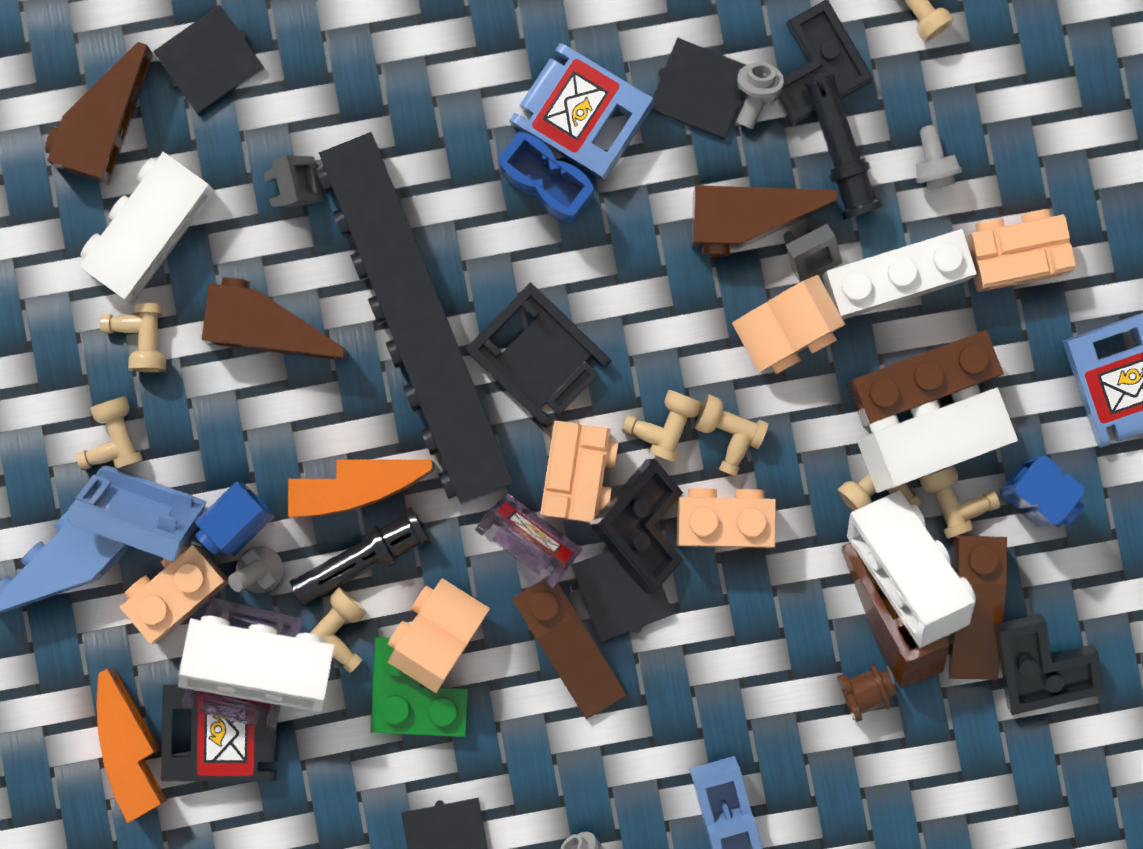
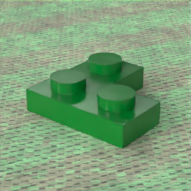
[370,637,468,737]

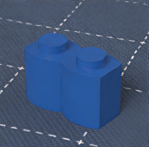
[498,132,594,224]
[195,481,276,556]

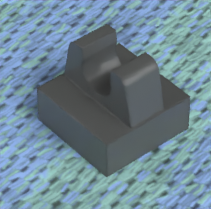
[264,155,325,207]
[783,219,843,282]

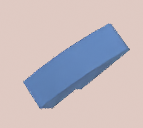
[689,756,762,849]

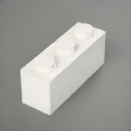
[79,152,215,304]
[821,229,977,320]
[857,385,1018,493]
[847,490,976,648]
[178,616,334,712]

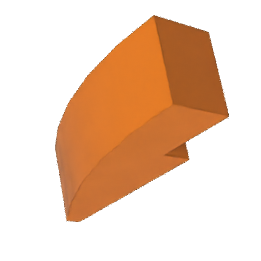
[288,460,434,518]
[96,668,168,823]

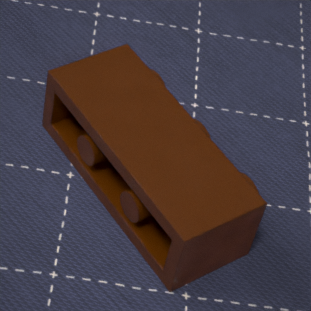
[847,329,1004,427]

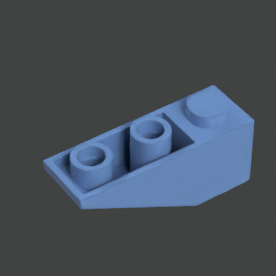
[0,511,132,614]

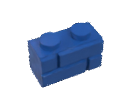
[1000,455,1085,528]

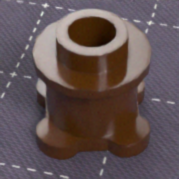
[837,664,896,723]

